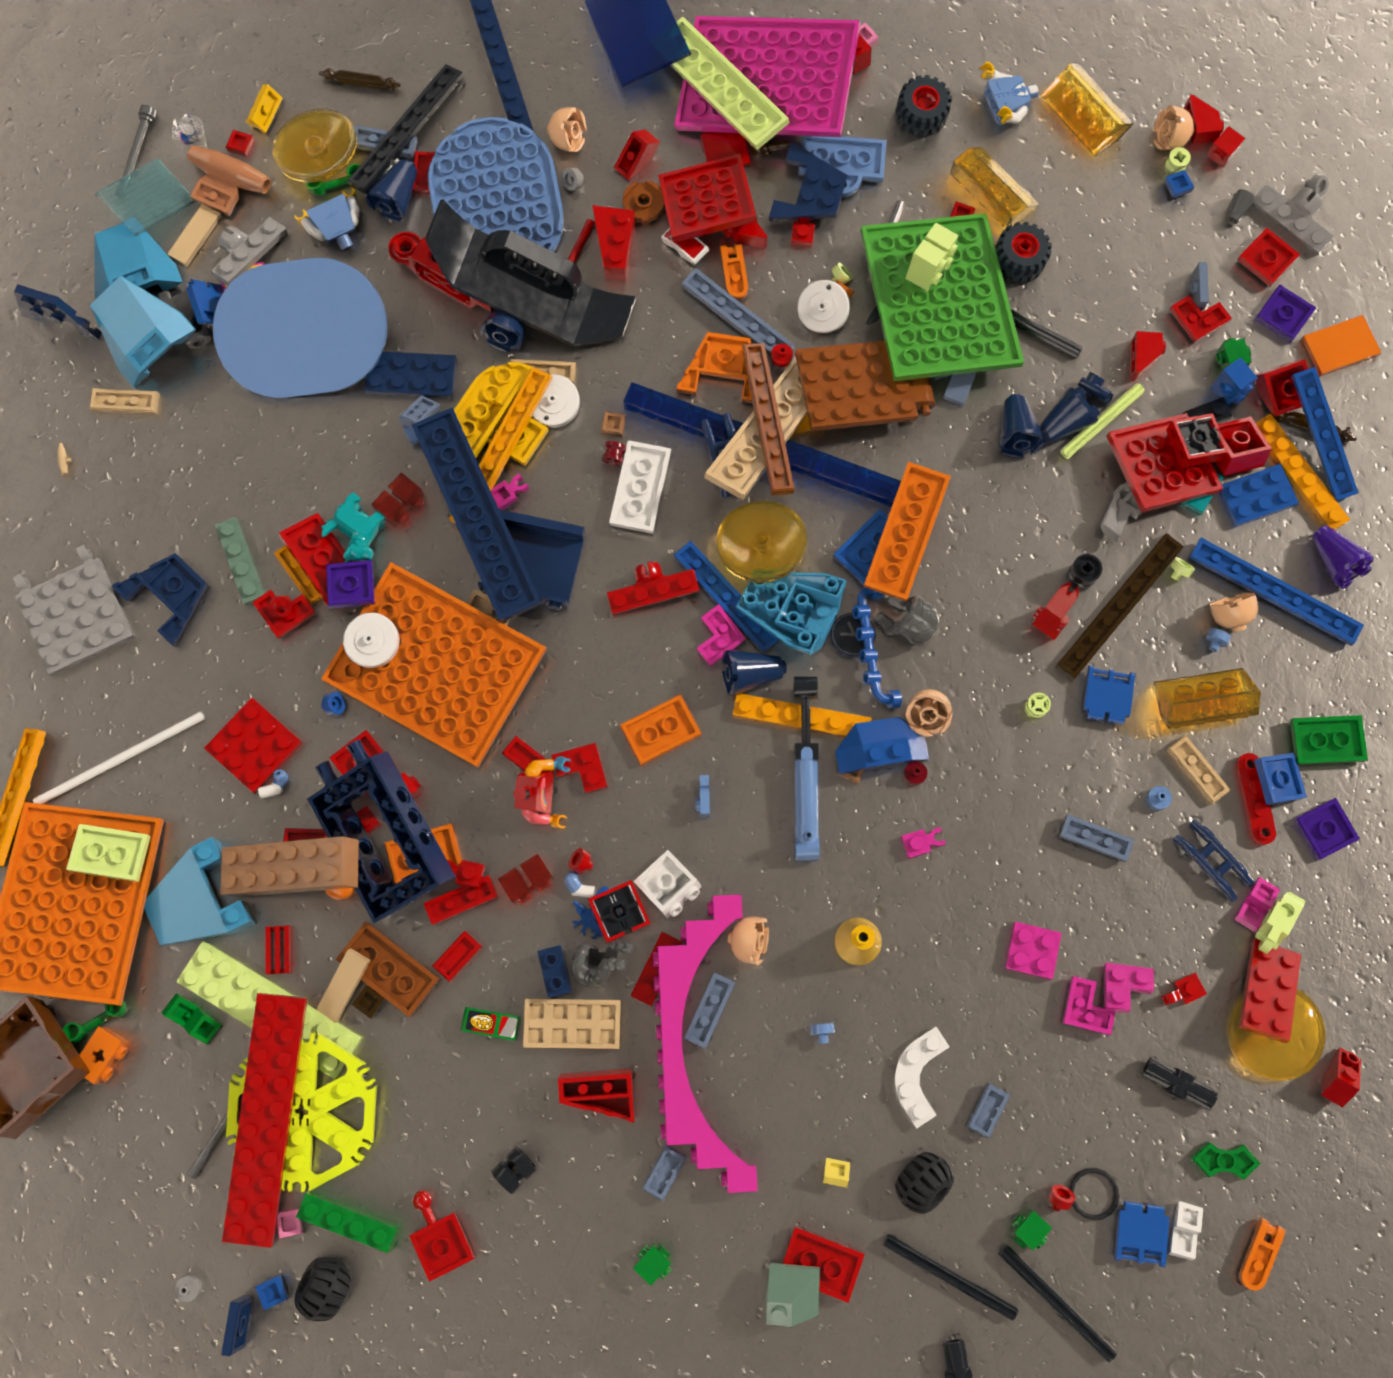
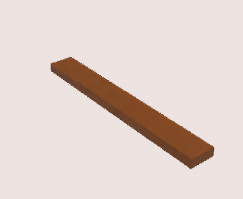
[742,343,795,496]

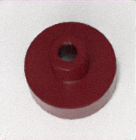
[903,761,928,786]

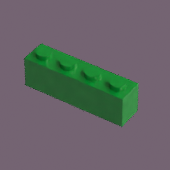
[296,1191,402,1253]

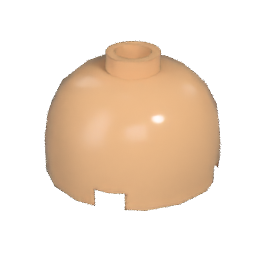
[1153,105,1194,151]
[547,107,586,152]
[1210,593,1258,632]
[906,689,953,737]
[728,916,769,965]

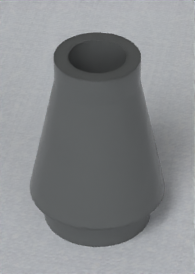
[1227,189,1254,224]

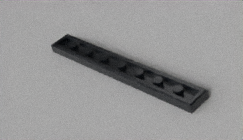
[348,64,464,194]

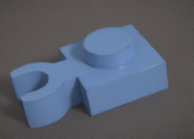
[695,775,710,817]

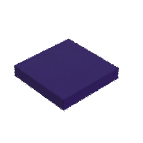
[1254,284,1316,343]
[326,560,375,609]
[1293,798,1360,861]

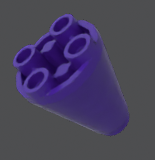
[1312,525,1374,589]

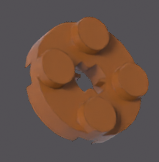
[623,181,665,225]

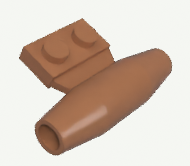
[187,145,271,216]

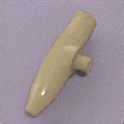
[57,443,72,476]

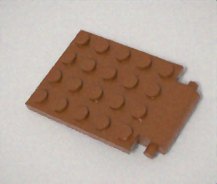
[795,341,935,431]

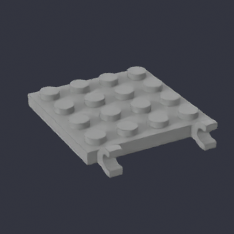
[13,545,135,676]

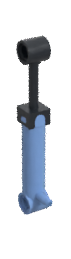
[793,676,820,861]

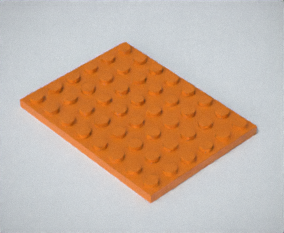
[321,562,547,768]
[0,802,164,1006]

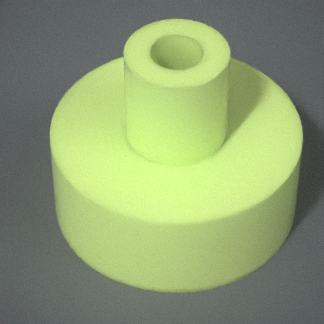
[830,263,853,285]
[1170,557,1195,581]

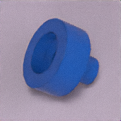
[321,692,346,716]

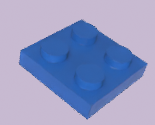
[1254,753,1307,805]

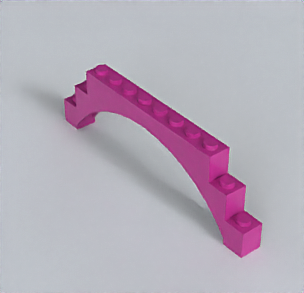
[653,895,758,1193]

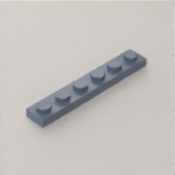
[682,268,795,356]

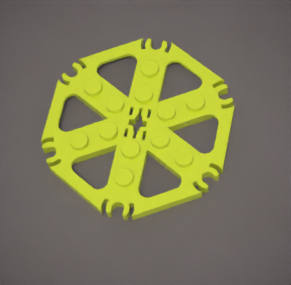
[226,1032,377,1192]

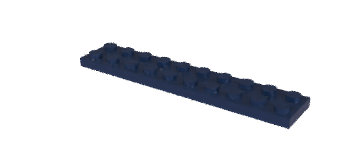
[412,407,542,623]

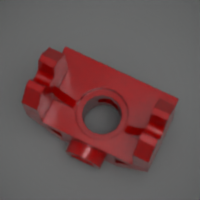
[1032,582,1079,640]

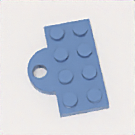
[799,136,887,198]

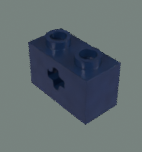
[537,945,574,999]

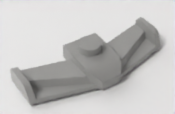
[1101,482,1142,542]

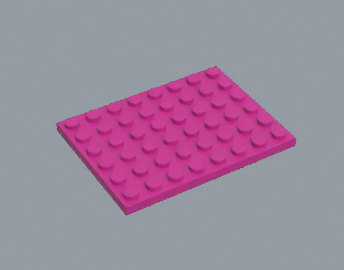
[674,16,860,137]

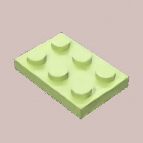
[66,824,151,882]

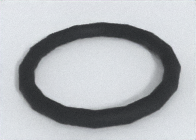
[1069,1168,1120,1220]

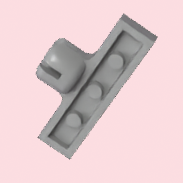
[1253,184,1334,255]
[212,217,287,286]

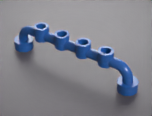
[852,587,902,709]

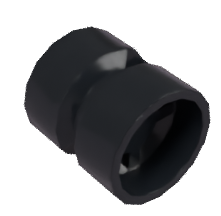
[1066,554,1103,591]
[491,1146,537,1194]

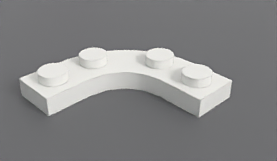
[894,1026,949,1129]

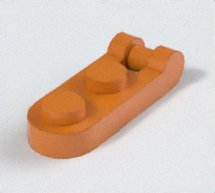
[720,243,748,301]
[1239,1218,1285,1291]

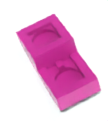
[1234,877,1280,932]

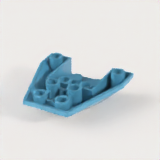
[94,218,183,299]
[90,276,196,387]
[736,571,847,655]

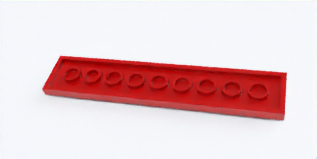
[222,992,308,1248]

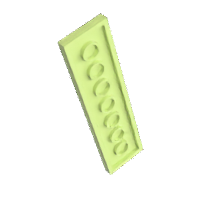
[651,17,790,150]
[176,941,363,1080]

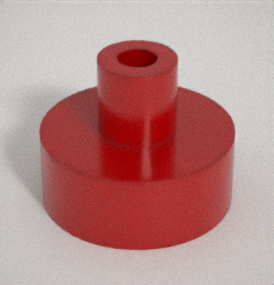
[771,344,793,367]
[568,848,593,873]
[1048,1185,1075,1212]

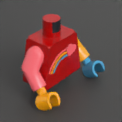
[513,756,571,829]

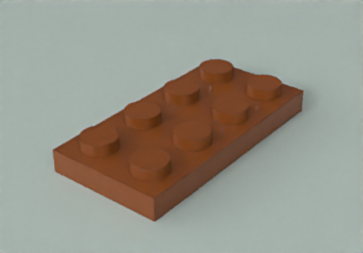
[335,921,440,1018]

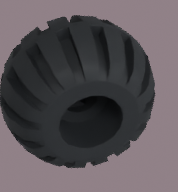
[895,1152,954,1214]
[294,1257,351,1322]

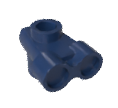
[1078,372,1114,404]

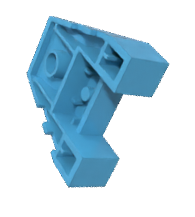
[144,837,257,946]

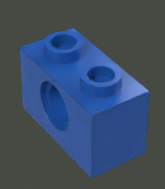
[1210,358,1258,406]

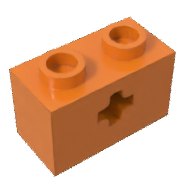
[80,1026,130,1084]

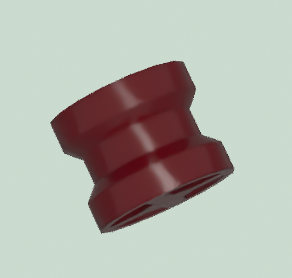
[601,441,626,466]

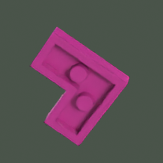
[697,604,746,668]
[1104,963,1154,1014]
[1062,976,1116,1035]

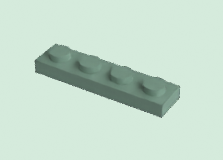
[215,517,265,606]

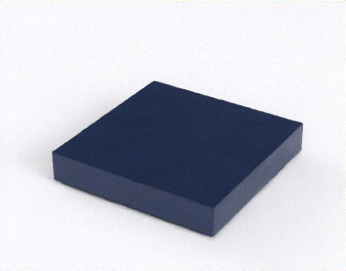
[221,1295,253,1356]

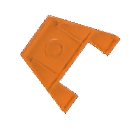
[676,332,753,404]

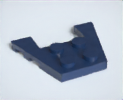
[769,142,847,222]
[14,284,102,340]
[111,553,208,646]

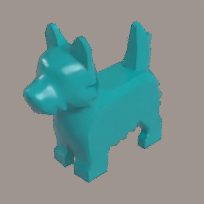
[321,492,386,563]

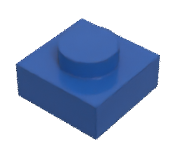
[1164,170,1194,199]
[255,1275,289,1310]

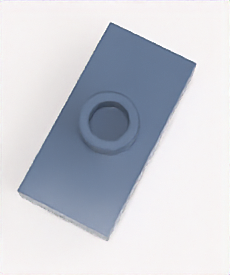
[1190,262,1209,312]
[399,395,440,429]
[966,1083,1010,1139]
[642,1145,687,1201]

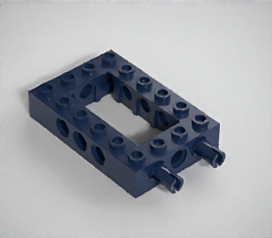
[307,739,456,923]

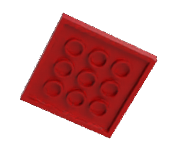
[658,153,757,243]
[1106,413,1223,513]

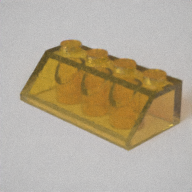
[1041,63,1134,157]
[950,147,1039,229]
[1154,668,1261,729]

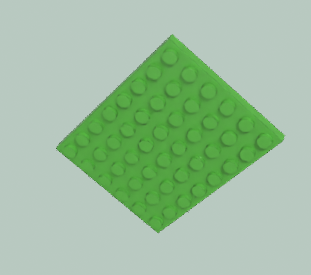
[860,213,1024,381]

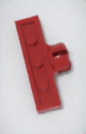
[607,561,700,615]

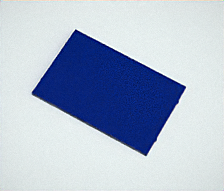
[584,0,691,87]

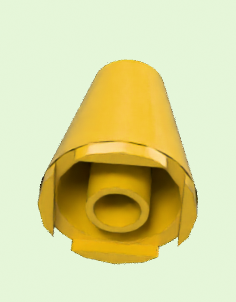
[834,918,882,965]

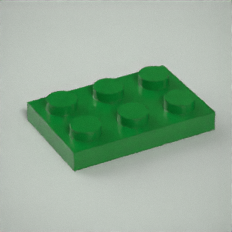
[1290,715,1368,765]

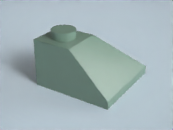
[766,1263,820,1327]

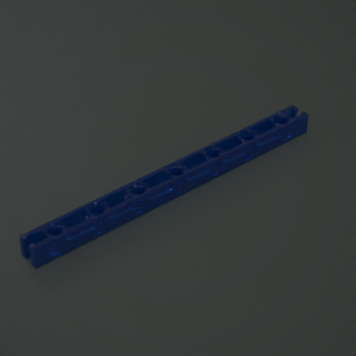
[623,382,901,508]

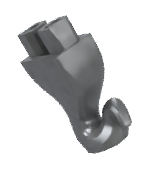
[157,282,213,349]

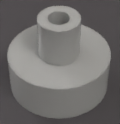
[561,167,584,191]
[1305,174,1329,197]
[174,1275,202,1303]

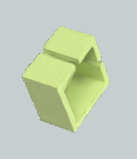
[905,223,959,291]

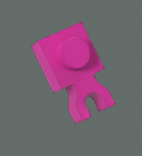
[491,473,530,510]
[901,827,946,859]

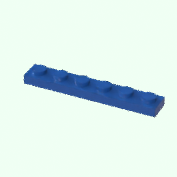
[1291,367,1359,501]
[674,540,780,654]

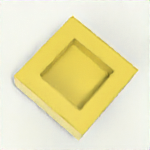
[823,1158,850,1188]

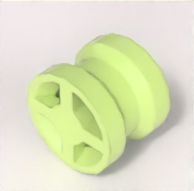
[1165,147,1191,174]
[1024,693,1051,719]

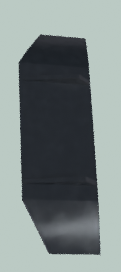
[425,199,636,346]

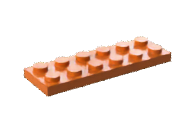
[863,461,951,602]

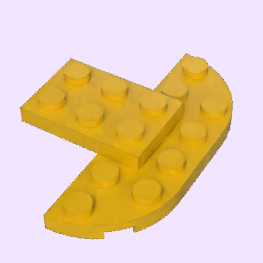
[454,362,549,466]

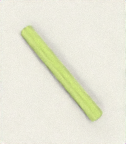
[1060,383,1145,459]

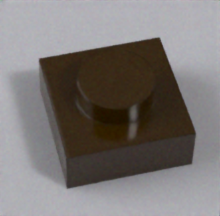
[351,985,386,1019]

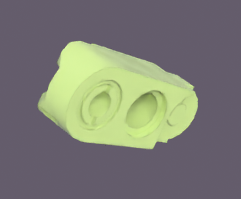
[1255,892,1305,954]

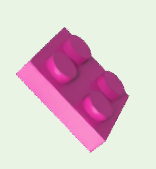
[1004,922,1062,980]

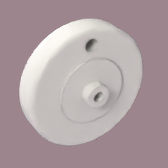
[798,280,850,334]
[532,374,580,428]
[343,613,400,668]

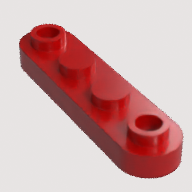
[1235,753,1276,845]

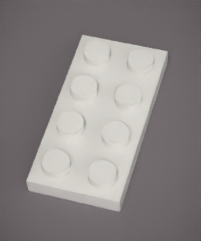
[609,440,671,534]

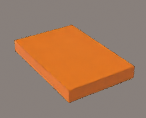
[1301,315,1382,377]
[620,694,702,766]
[384,823,462,884]

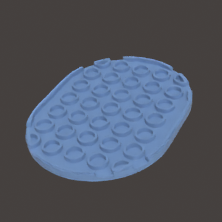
[428,117,564,252]
[213,258,388,398]

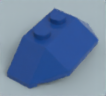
[835,717,929,774]

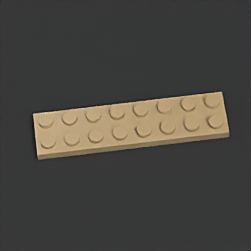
[704,357,807,500]

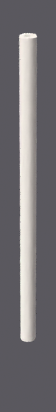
[33,711,205,804]

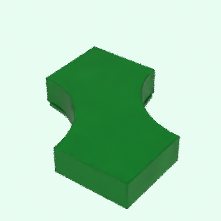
[1190,1142,1261,1180]

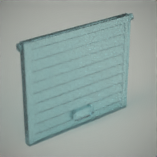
[95,158,196,236]

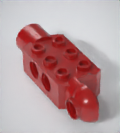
[388,232,495,313]

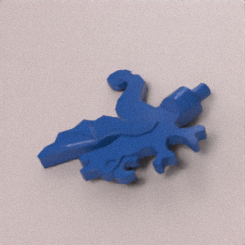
[572,886,609,939]

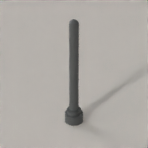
[116,105,157,201]

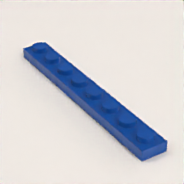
[1189,537,1364,646]

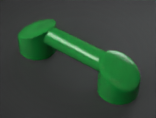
[305,164,360,196]
[63,1000,127,1043]

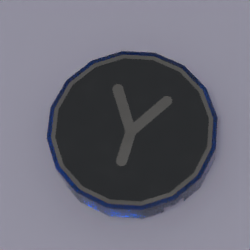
[830,613,876,657]

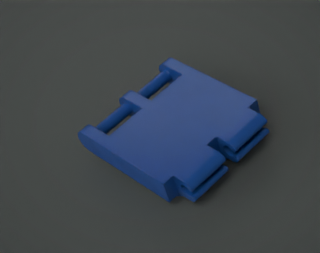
[186,279,224,325]
[1083,665,1135,724]
[1114,1201,1169,1268]

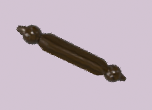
[319,68,401,90]
[1275,411,1357,445]

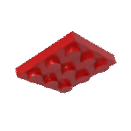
[204,698,303,794]

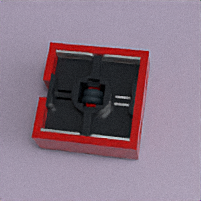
[1166,413,1229,468]
[587,880,650,944]

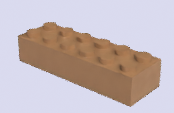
[220,836,359,897]

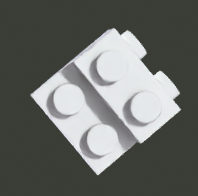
[633,850,702,919]

